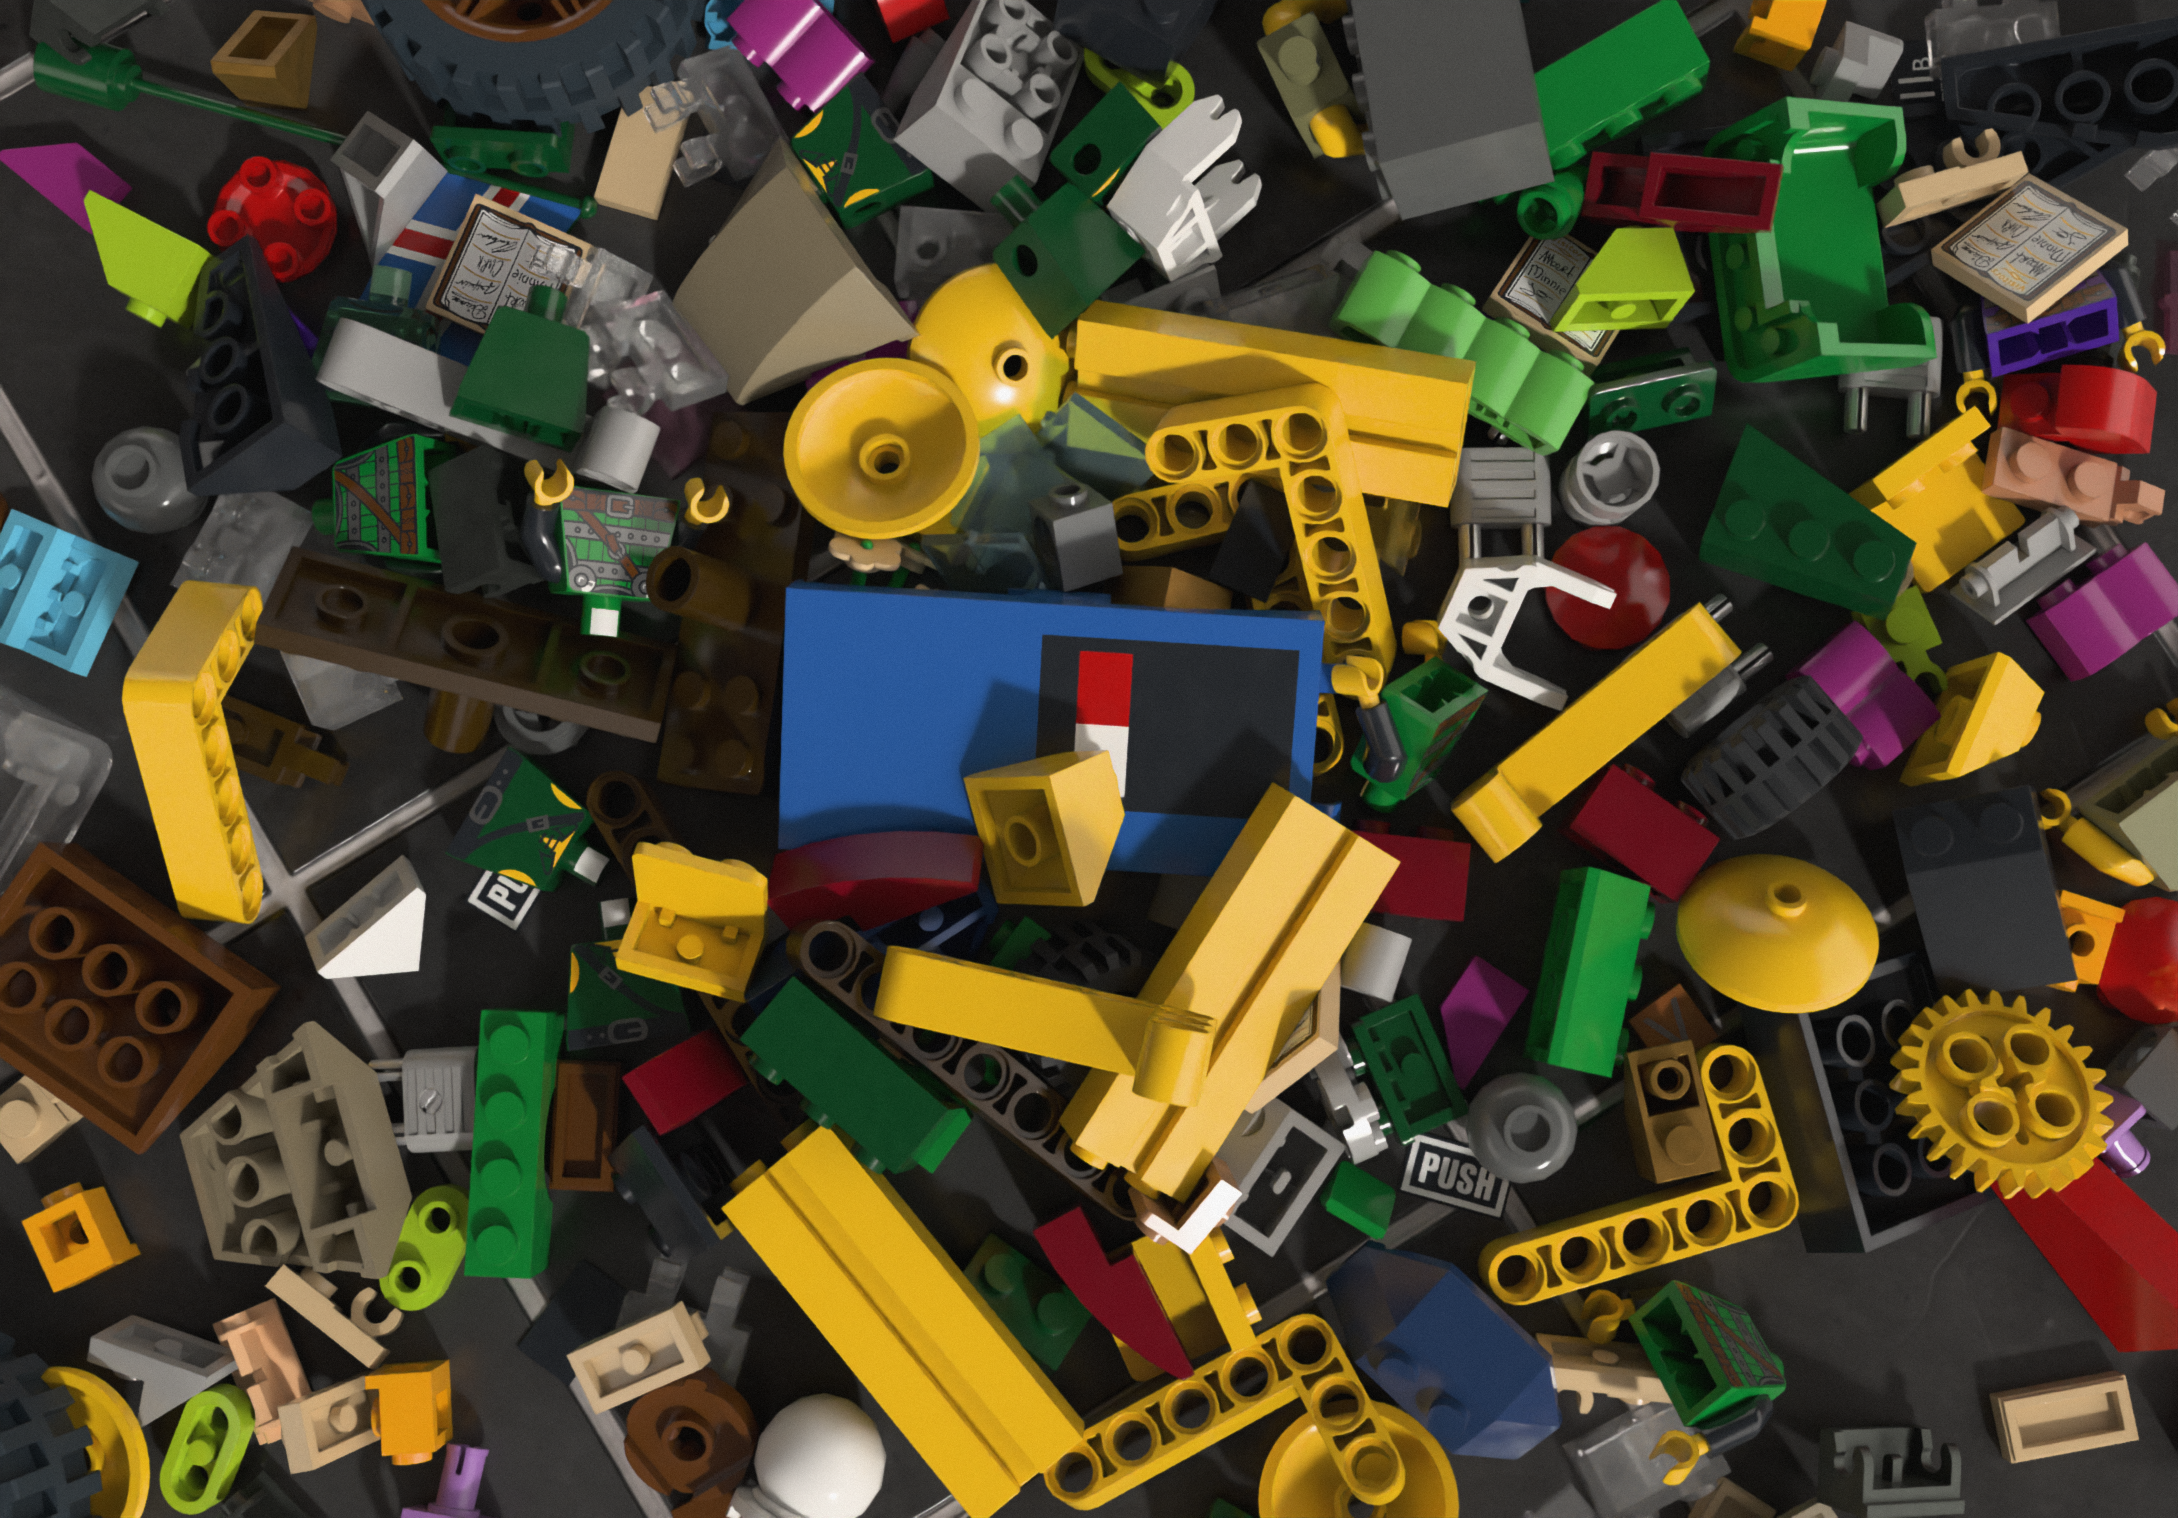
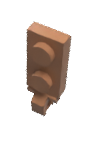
[1981,427,2165,529]

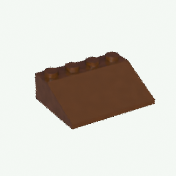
[0,842,282,1155]

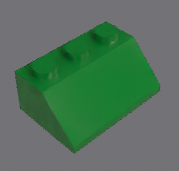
[1522,867,1655,1078]

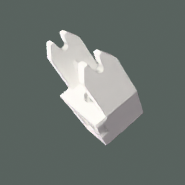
[1107,94,1262,283]
[1437,555,1617,711]

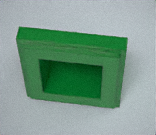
[1319,1160,1396,1240]

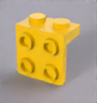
[615,842,769,1003]
[1107,1226,1262,1382]

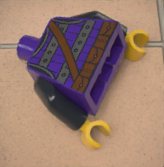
[1950,259,2165,416]

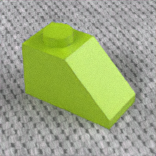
[84,190,215,329]
[1549,225,1695,332]

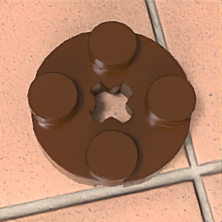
[624,1366,761,1501]

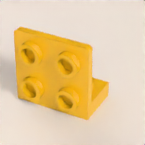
[1848,406,2025,594]

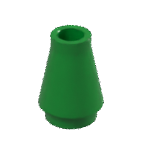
[1517,164,1589,240]

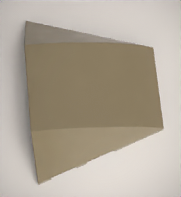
[671,138,920,405]
[180,1021,412,1279]

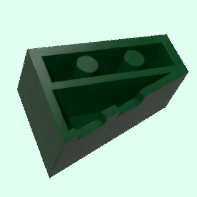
[1699,423,1917,621]
[740,976,964,1175]

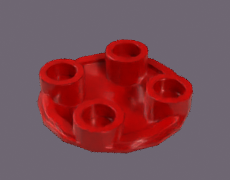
[207,156,337,283]
[1543,526,1670,651]
[2096,897,2178,1025]

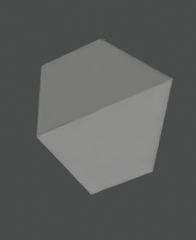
[330,111,448,270]

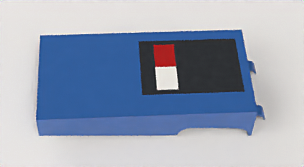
[778,579,1347,877]

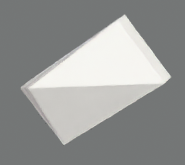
[304,855,426,979]

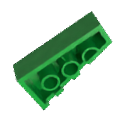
[1477,0,1710,207]

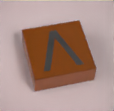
[1623,983,1718,1053]

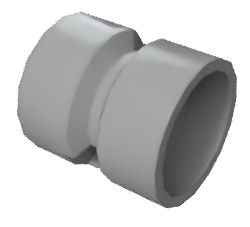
[1558,430,1660,528]

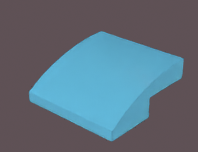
[0,509,139,677]

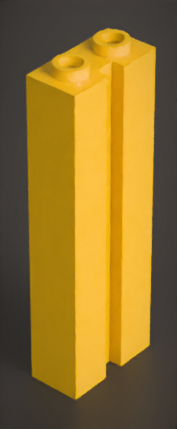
[1062,300,1476,507]
[1059,782,1401,1203]
[721,1117,1084,1518]

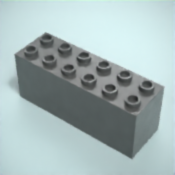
[1342,0,1554,220]

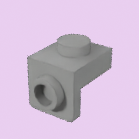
[1810,20,1903,102]

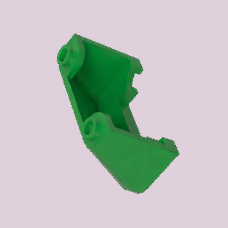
[1702,96,1937,383]

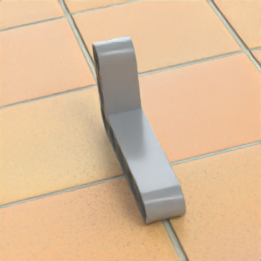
[316,318,661,494]

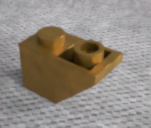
[1624,1039,1722,1184]

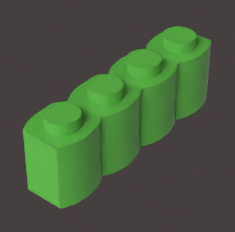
[1328,250,1595,456]

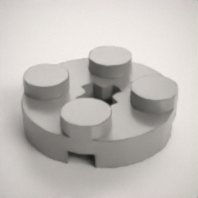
[1309,1032,1388,1165]

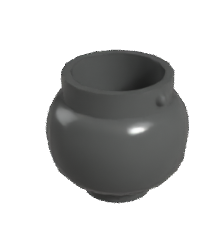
[92,426,209,535]
[1465,1072,1578,1184]

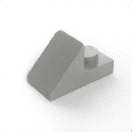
[87,1315,238,1428]

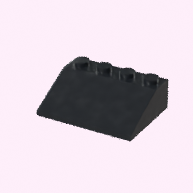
[1736,948,1998,1253]

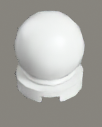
[725,1393,887,1518]

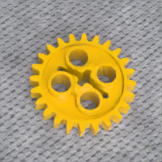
[1889,989,2114,1199]

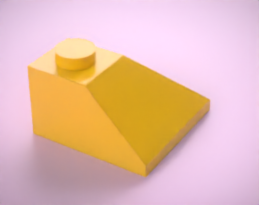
[1899,652,2044,786]
[963,750,1125,907]

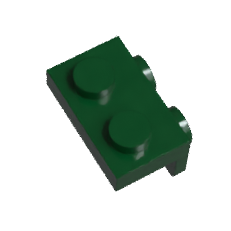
[430,100,575,177]
[1577,347,1717,441]
[1344,993,1468,1147]
[962,1232,1092,1378]

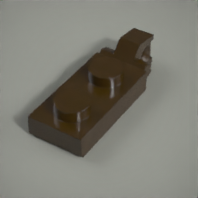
[221,694,351,789]

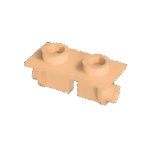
[213,1298,312,1445]

